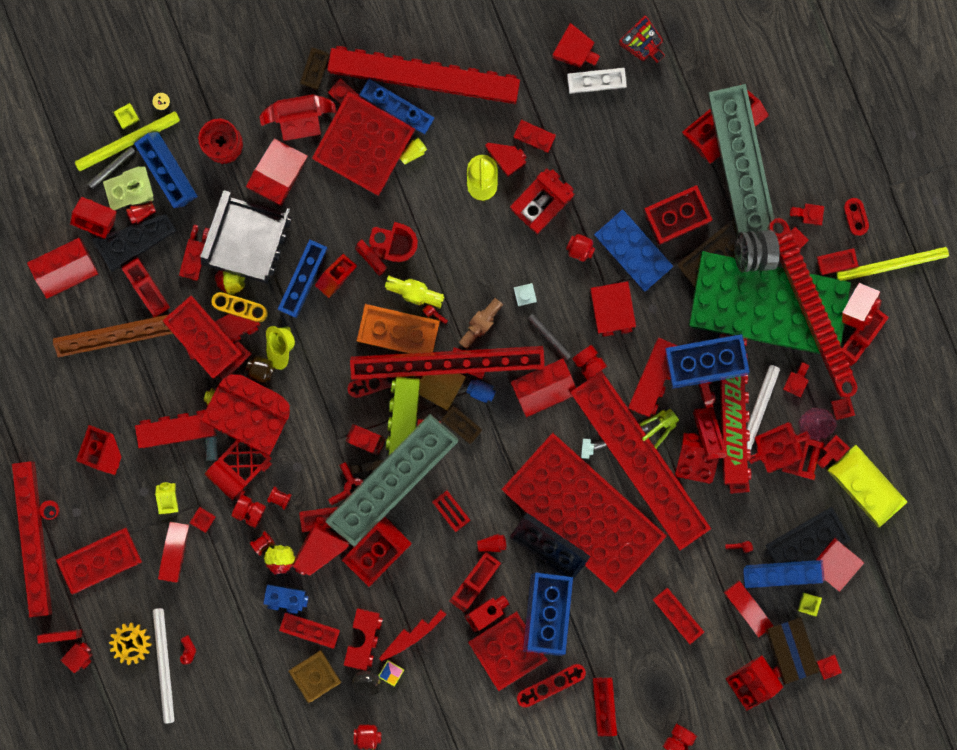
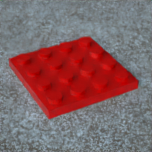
[312,91,416,196]

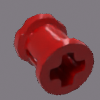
[267,486,292,510]
[250,531,275,556]

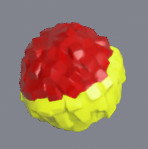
[215,270,245,295]
[264,545,295,575]

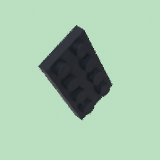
[765,507,851,563]
[509,513,591,579]

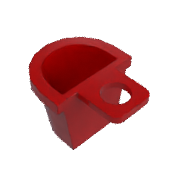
[369,222,418,262]

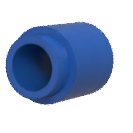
[466,379,496,404]

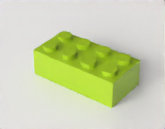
[386,376,421,455]

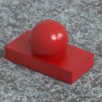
[355,239,387,276]

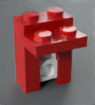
[510,168,575,235]

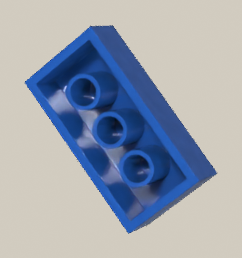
[665,334,749,389]
[523,573,573,656]

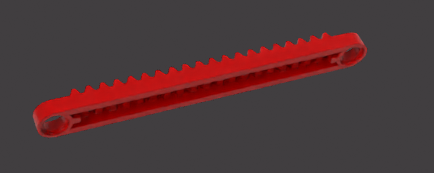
[767,218,858,398]

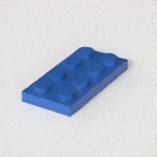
[594,209,674,292]

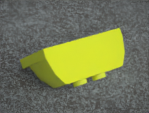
[827,445,907,528]

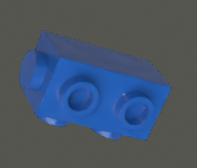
[264,584,309,614]

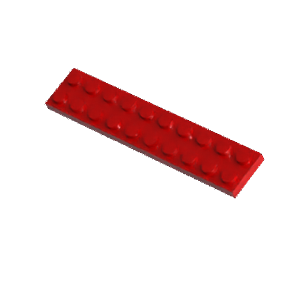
[570,371,711,551]

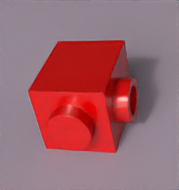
[60,642,93,673]

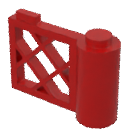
[204,440,272,501]

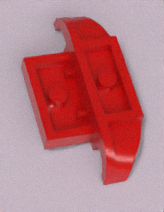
[259,94,336,141]

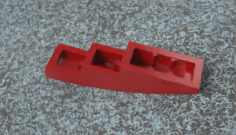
[379,609,447,661]

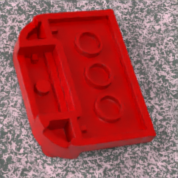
[200,374,290,456]

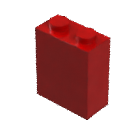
[590,282,636,337]

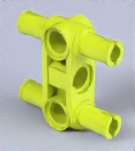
[385,275,444,309]

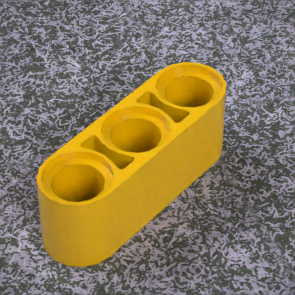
[212,292,267,322]

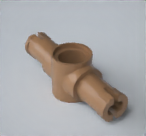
[459,298,503,349]

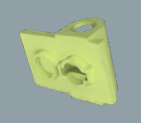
[103,167,154,210]

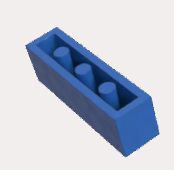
[134,132,198,208]
[278,239,328,319]
[743,560,825,588]

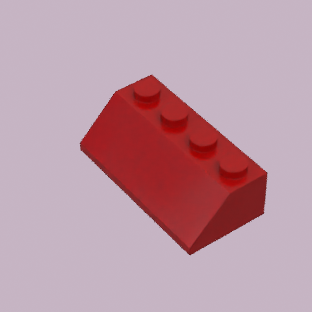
[682,84,769,164]

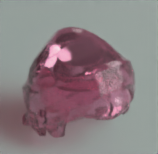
[798,407,837,440]

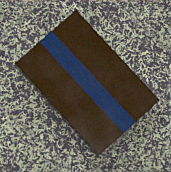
[765,617,819,685]

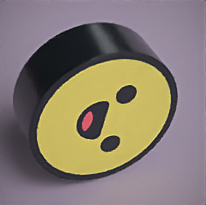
[152,92,171,112]

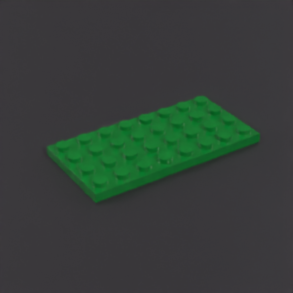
[688,251,851,354]

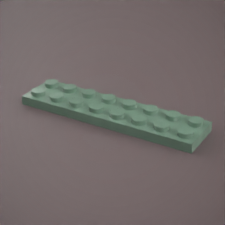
[707,84,777,234]
[326,414,459,547]

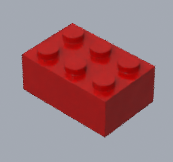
[643,185,713,246]

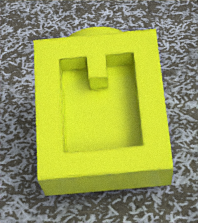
[156,482,178,514]

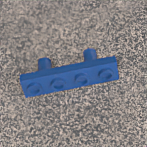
[359,79,435,135]

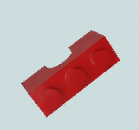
[344,608,383,671]

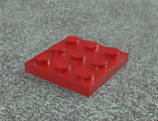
[468,611,548,691]

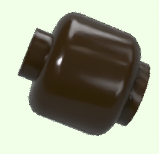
[245,356,275,384]

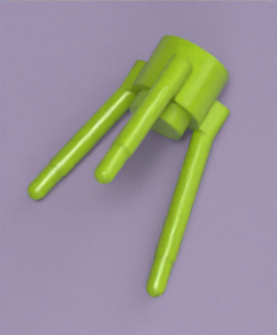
[639,409,679,449]

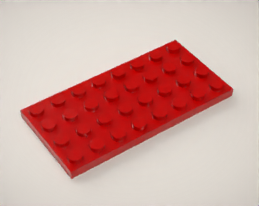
[501,433,667,593]

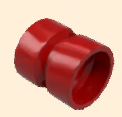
[572,345,607,380]
[231,495,266,528]
[662,723,697,750]

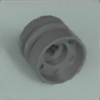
[734,230,780,272]

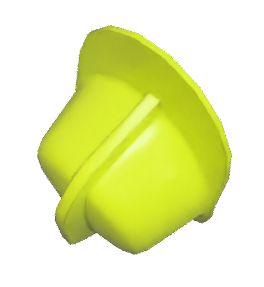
[467,155,498,201]
[266,326,295,370]

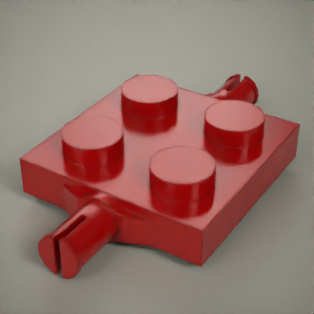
[749,422,810,473]

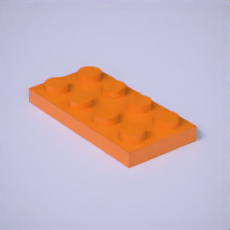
[357,304,440,353]

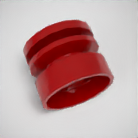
[198,118,243,164]

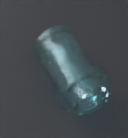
[203,437,218,461]

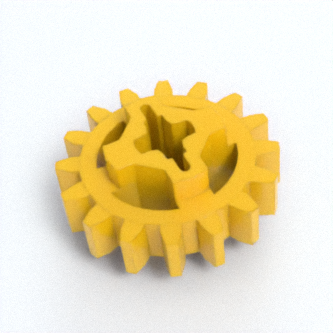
[109,623,152,665]

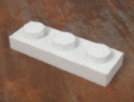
[567,68,627,94]

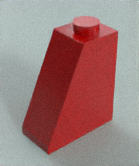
[293,523,349,575]

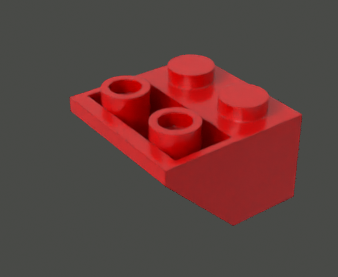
[725,655,784,711]

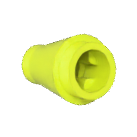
[400,138,427,165]

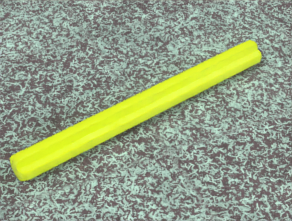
[75,112,180,171]
[836,247,949,281]

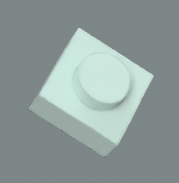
[514,283,537,307]
[581,439,594,459]

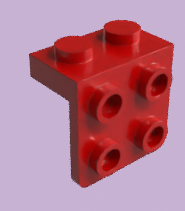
[675,433,719,484]

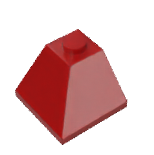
[76,425,121,475]

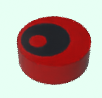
[39,500,60,520]

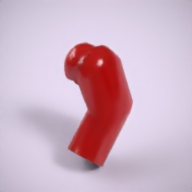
[180,635,196,665]

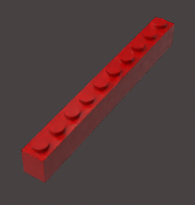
[327,46,520,104]
[350,346,545,380]

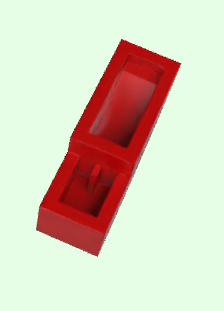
[122,256,170,318]
[841,309,889,366]
[158,522,189,582]
[449,552,501,613]
[724,580,773,638]

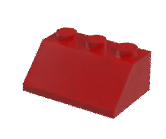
[27,238,99,299]
[510,358,576,417]

